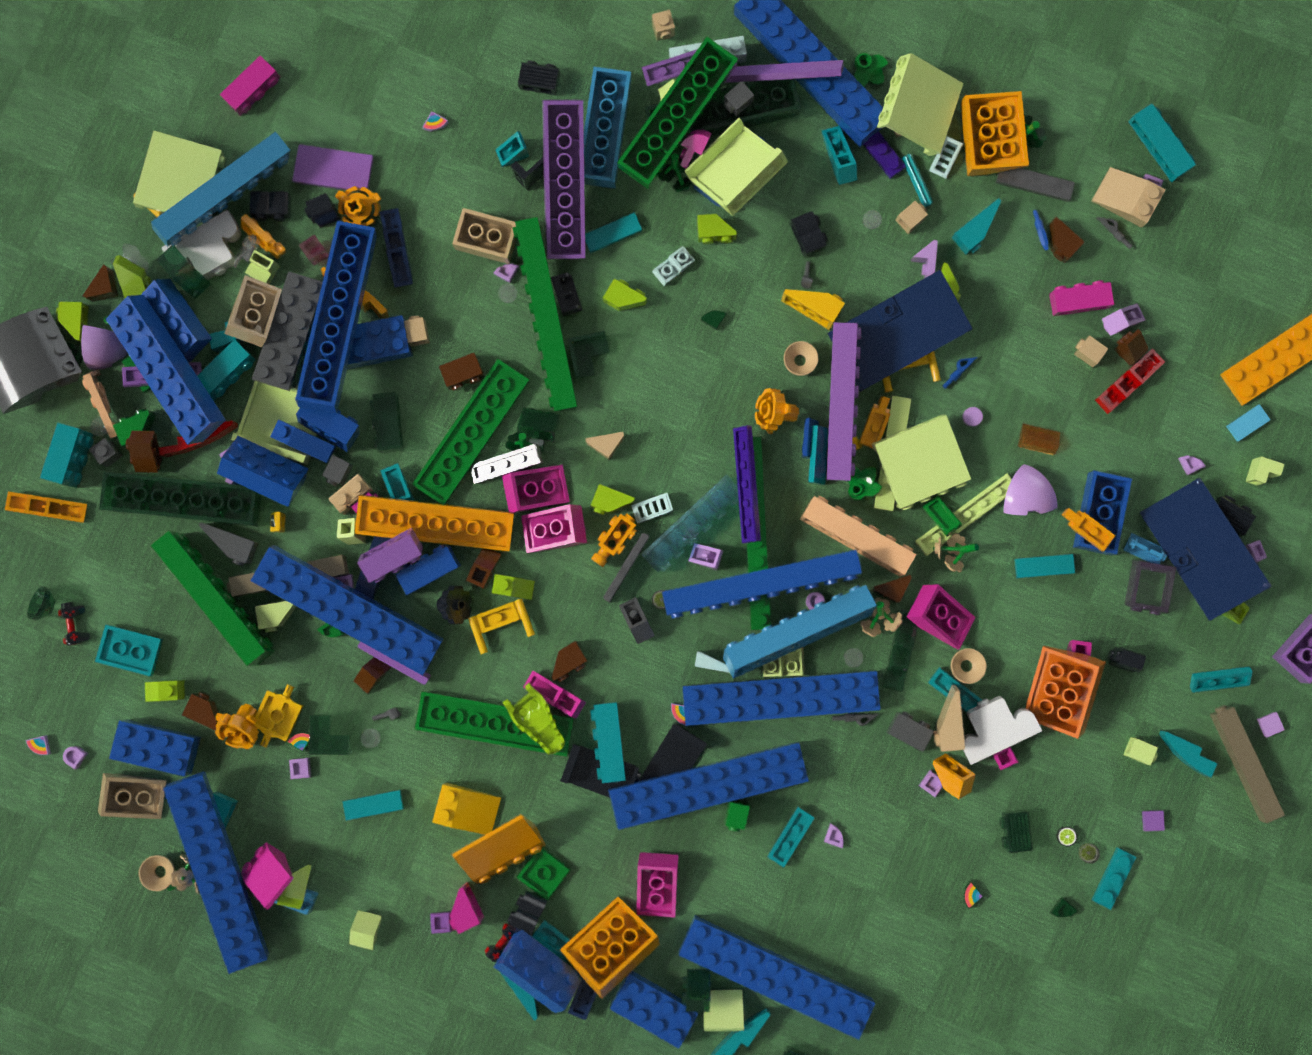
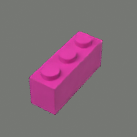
[220,56,280,116]
[1049,280,1114,316]

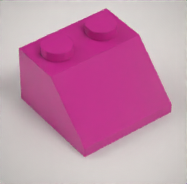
[449,882,484,934]

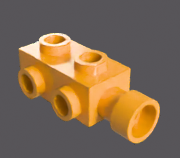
[591,513,637,567]

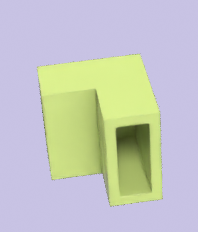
[245,250,280,284]
[1246,457,1284,485]
[349,910,382,950]

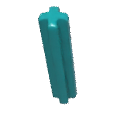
[902,154,933,207]

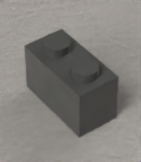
[886,711,934,752]

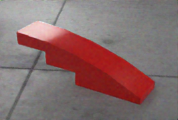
[1095,348,1165,414]
[159,421,238,457]

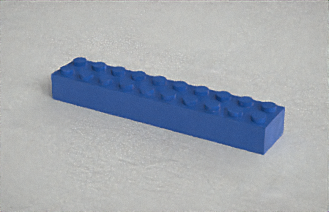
[734,0,883,147]
[295,221,377,414]
[250,545,444,676]
[662,550,862,619]
[682,671,880,726]
[608,742,809,830]
[163,771,269,974]
[679,915,875,1040]

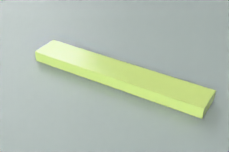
[874,396,911,512]
[915,473,1012,556]

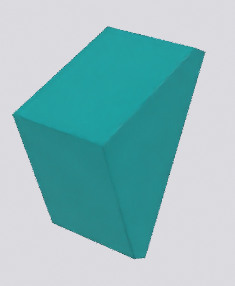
[495,131,529,167]

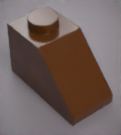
[1049,216,1084,263]
[182,692,219,730]

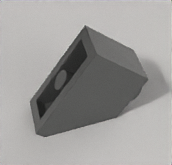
[619,597,655,644]

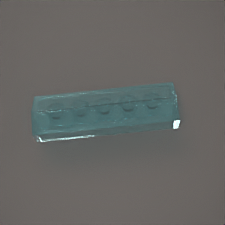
[641,474,739,573]

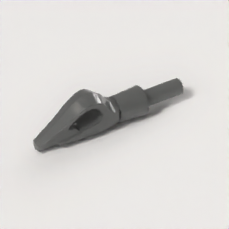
[1096,217,1132,249]
[832,713,878,726]

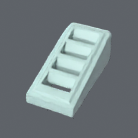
[929,136,963,179]
[631,493,673,524]
[695,651,730,673]

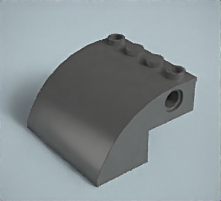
[0,306,82,414]

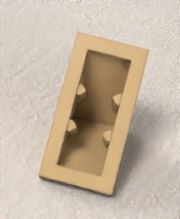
[586,432,624,459]

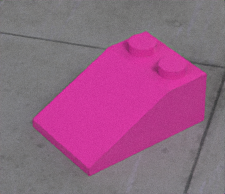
[502,465,570,513]
[521,504,587,553]
[907,585,976,649]
[241,842,294,910]
[637,852,679,918]

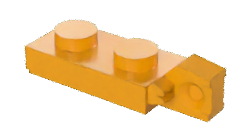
[241,214,286,259]
[858,396,890,449]
[1062,508,1115,552]

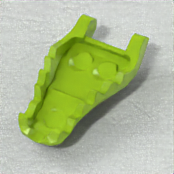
[503,683,565,755]

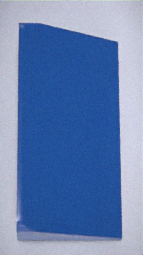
[802,418,819,459]

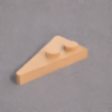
[82,369,117,438]

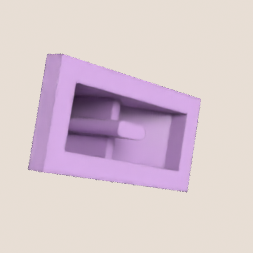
[689,543,723,571]

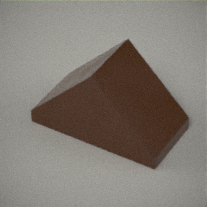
[82,264,118,302]
[871,575,912,603]
[354,657,391,694]

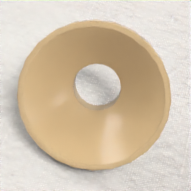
[783,341,818,376]
[950,648,986,684]
[139,855,176,891]

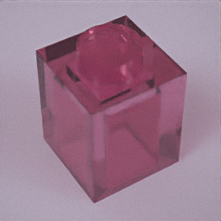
[299,234,329,266]

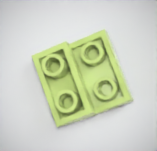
[763,647,805,677]

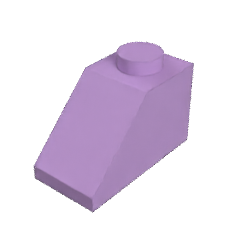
[1102,304,1145,336]

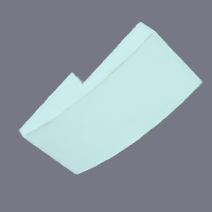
[652,246,695,286]

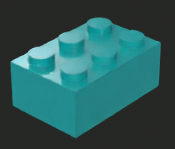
[40,422,93,488]

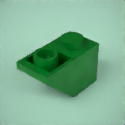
[113,409,155,447]

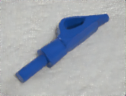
[1033,210,1049,251]
[942,357,978,389]

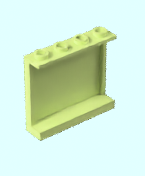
[877,53,963,156]
[684,118,788,216]
[133,131,226,225]
[231,381,318,465]
[872,415,971,510]

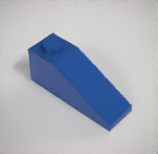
[270,420,336,463]

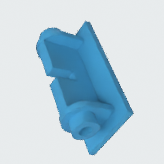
[1123,533,1167,567]

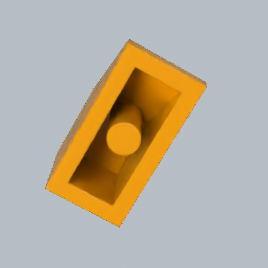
[933,753,976,799]

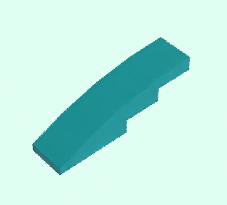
[710,1008,771,1055]

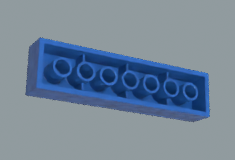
[106,295,226,445]

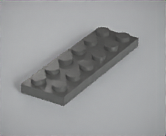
[252,271,323,392]

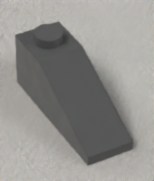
[199,522,259,566]

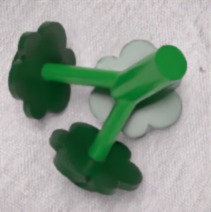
[1024,114,1047,148]
[658,154,693,192]
[505,432,544,471]

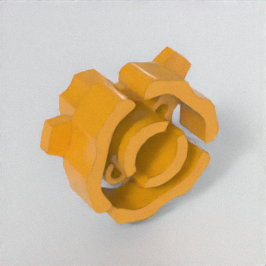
[335,186,381,226]
[755,388,799,434]
[215,704,259,749]

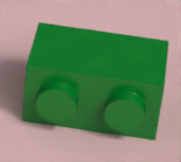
[724,800,750,832]

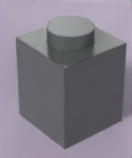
[724,81,754,116]
[89,438,123,467]
[322,455,353,486]

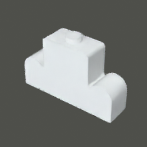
[162,210,241,280]
[963,696,1042,765]

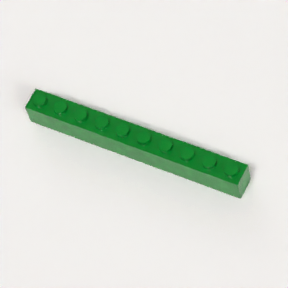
[512,217,577,411]
[746,437,771,630]

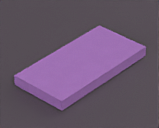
[292,145,374,193]

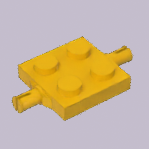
[254,684,303,748]

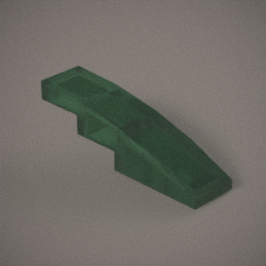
[883,609,917,692]

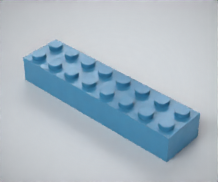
[151,132,290,247]
[723,585,877,679]

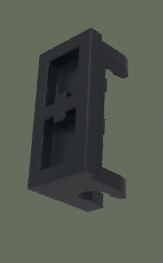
[551,272,583,317]

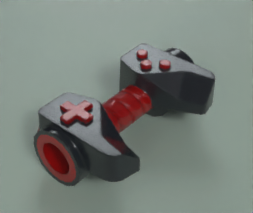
[58,602,90,646]
[485,923,516,962]

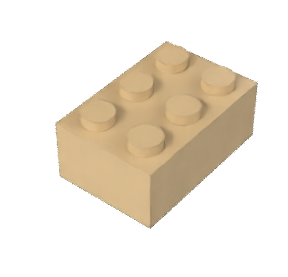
[452,208,517,264]

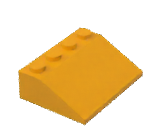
[960,91,1029,176]
[452,814,546,884]
[560,897,660,999]

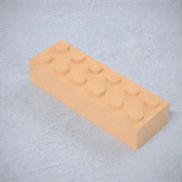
[800,496,917,577]

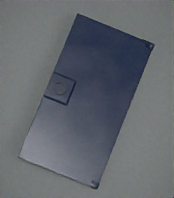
[827,270,973,392]
[1139,478,1272,621]

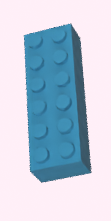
[584,67,632,188]

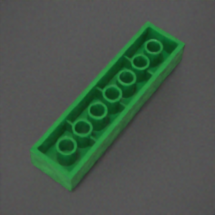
[617,37,738,189]
[150,531,275,666]

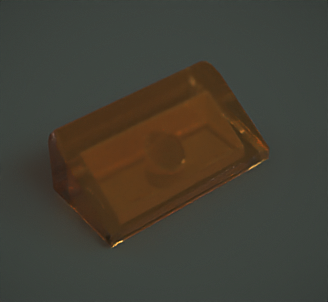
[1018,424,1060,455]

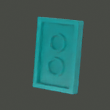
[95,625,163,676]

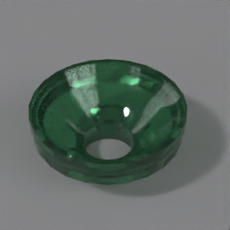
[27,586,56,620]

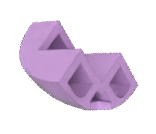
[81,325,127,370]
[1004,464,1058,515]

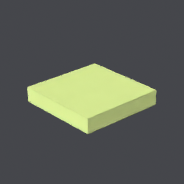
[703,990,744,1031]

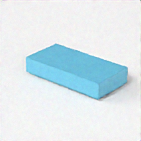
[1226,404,1270,442]

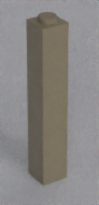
[227,555,349,597]
[1210,705,1285,823]

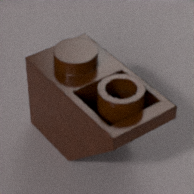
[1114,329,1149,366]
[466,548,502,589]
[552,641,588,682]

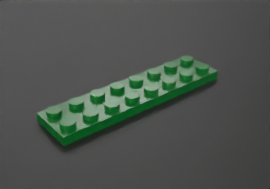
[412,359,530,505]
[414,691,574,757]

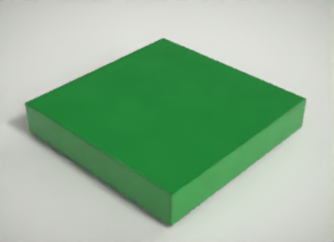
[516,847,571,900]

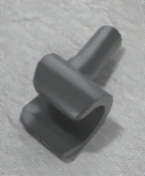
[801,261,813,289]
[372,707,401,721]

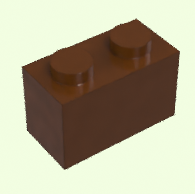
[439,352,485,391]
[126,431,163,473]

